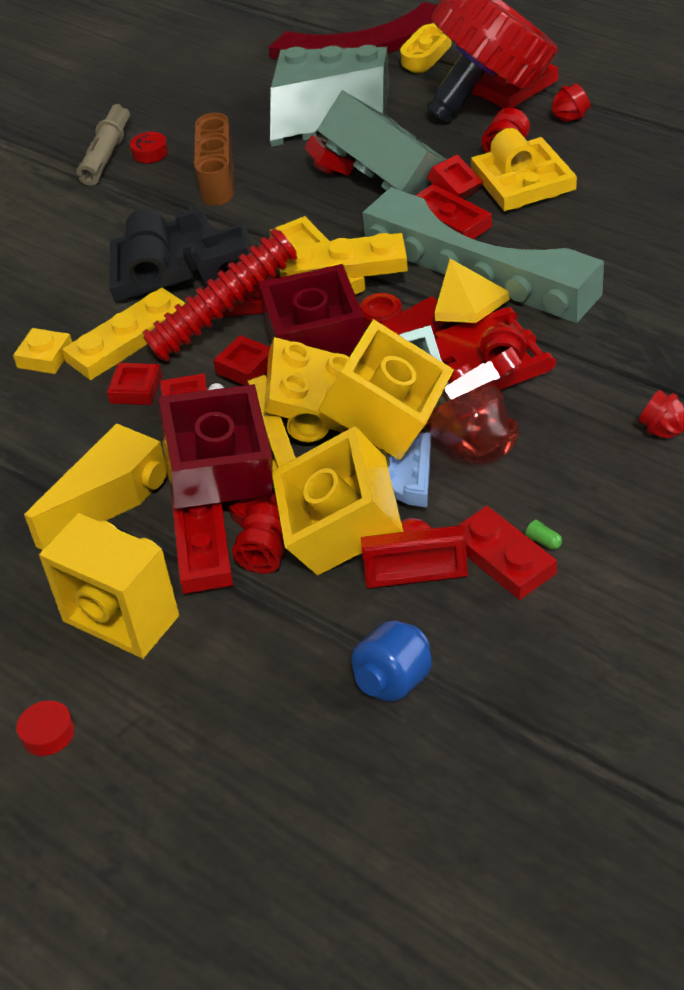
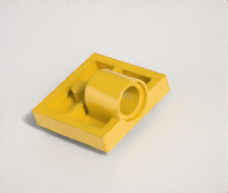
[471,128,577,211]
[264,337,349,442]

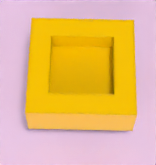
[13,328,72,374]

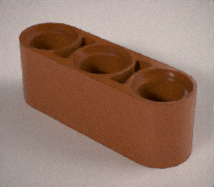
[194,113,234,206]

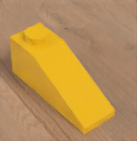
[24,423,168,550]

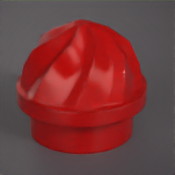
[552,83,591,123]
[480,322,527,363]
[638,390,684,439]

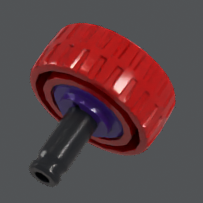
[427,0,558,123]

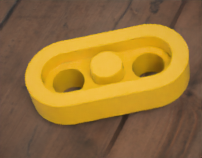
[400,23,452,73]

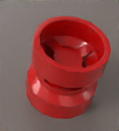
[481,107,530,153]
[232,503,284,574]

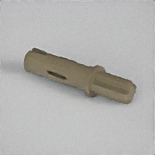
[76,104,130,186]

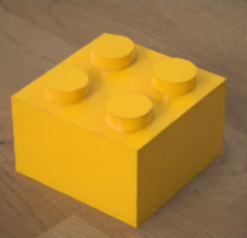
[317,319,454,461]
[272,426,403,576]
[39,513,180,659]

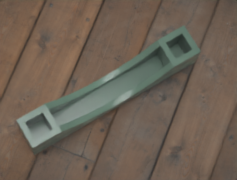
[363,187,604,324]

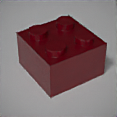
[258,264,365,357]
[158,384,273,509]

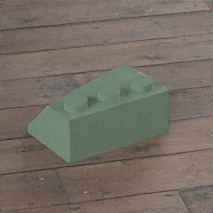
[270,45,390,147]
[317,90,447,195]

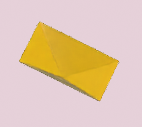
[435,259,510,323]

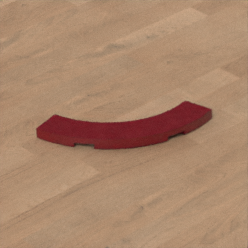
[268,2,437,60]

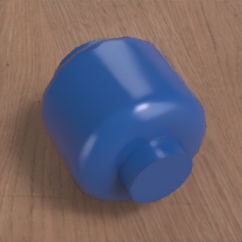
[351,620,432,702]

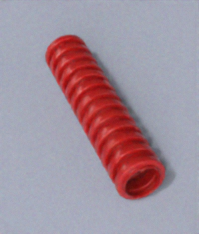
[143,228,298,362]

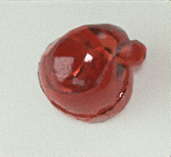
[426,382,520,464]

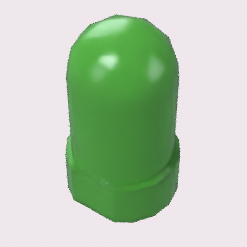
[525,519,562,550]

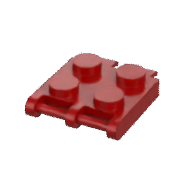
[435,307,556,399]

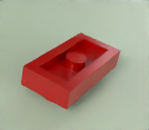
[415,184,492,239]
[457,506,557,601]

